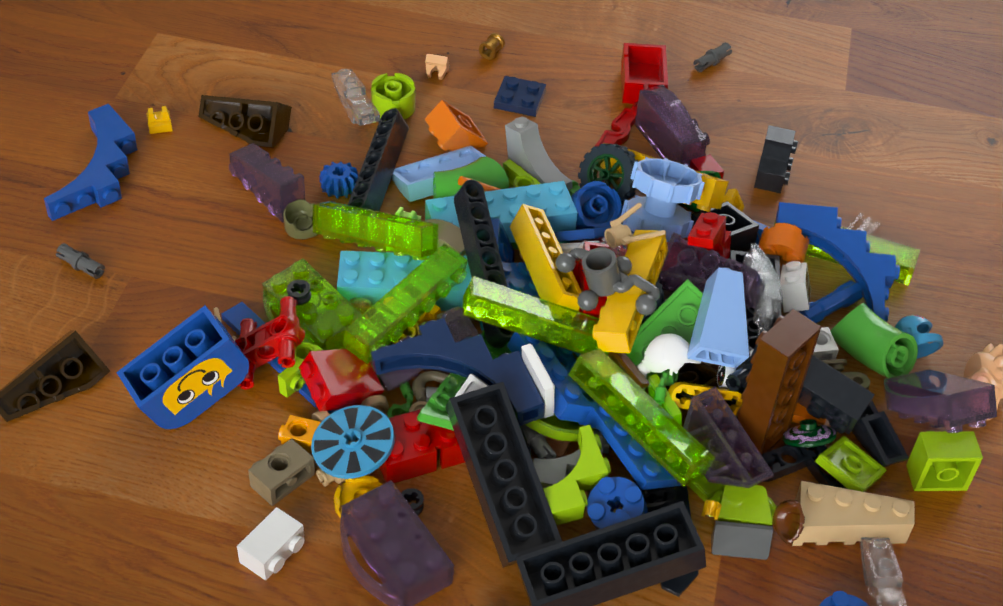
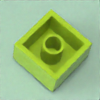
[906,430,983,491]

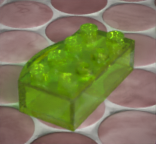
[262,259,367,350]

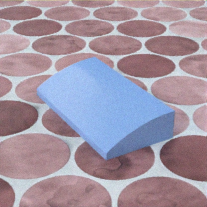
[391,146,486,202]

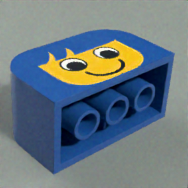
[116,305,249,429]

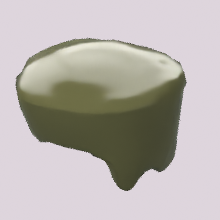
[283,199,322,239]

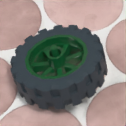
[578,144,639,204]

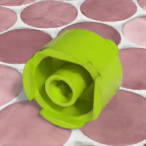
[371,73,416,119]

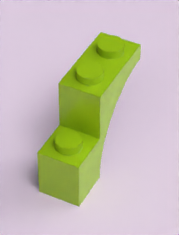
[543,425,611,525]

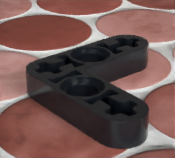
[753,444,847,489]

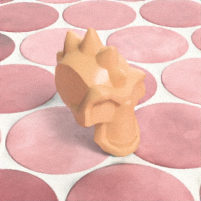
[964,343,1003,421]

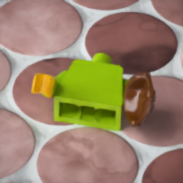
[701,473,805,544]

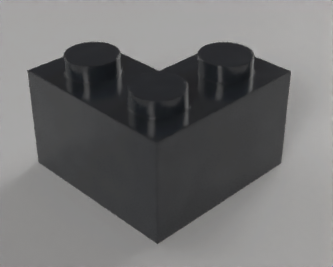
[754,125,798,194]

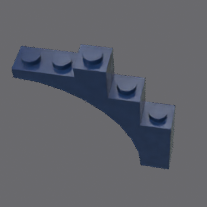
[371,318,544,426]

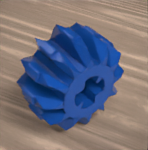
[319,161,358,199]

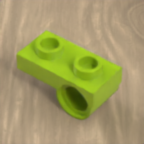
[503,159,541,188]
[278,342,322,398]

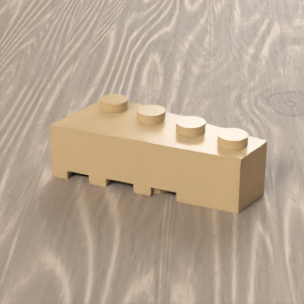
[792,481,915,546]

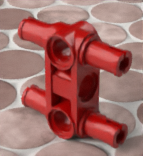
[235,296,306,390]

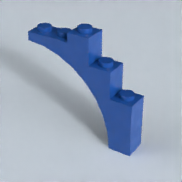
[44,104,137,221]
[776,202,900,322]

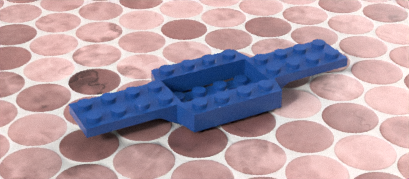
[502,262,688,490]

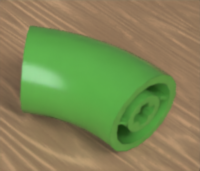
[433,156,509,199]
[831,303,918,380]

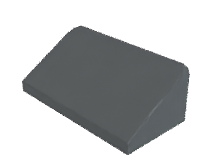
[711,521,773,560]

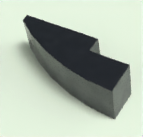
[852,401,909,467]

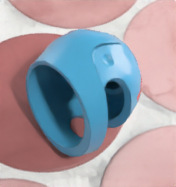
[895,315,944,359]

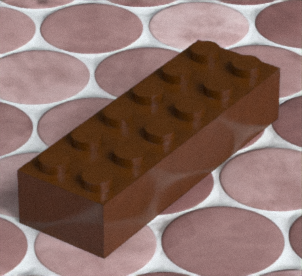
[731,309,821,462]

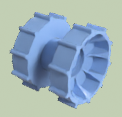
[621,157,705,243]

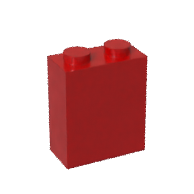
[299,348,384,411]

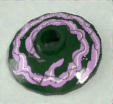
[782,419,837,447]

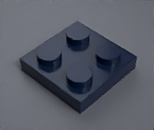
[494,76,546,117]

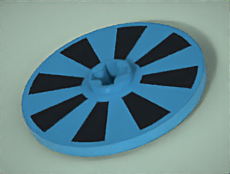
[311,405,395,479]

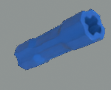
[798,280,863,324]

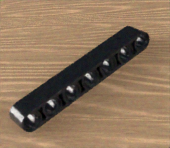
[346,108,409,230]
[454,179,517,348]

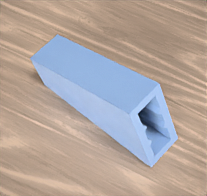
[687,267,749,368]

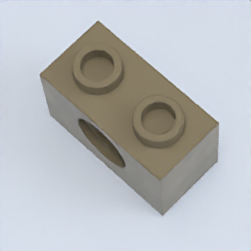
[248,438,315,506]

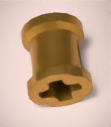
[478,33,505,60]

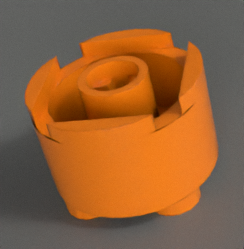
[756,223,809,275]

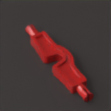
[595,102,642,146]

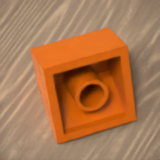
[425,100,488,151]

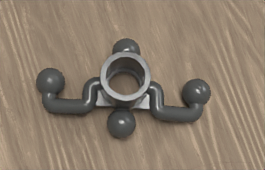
[555,247,660,315]

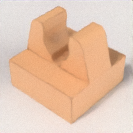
[425,54,450,80]

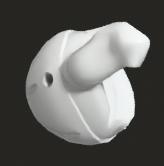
[632,333,701,390]

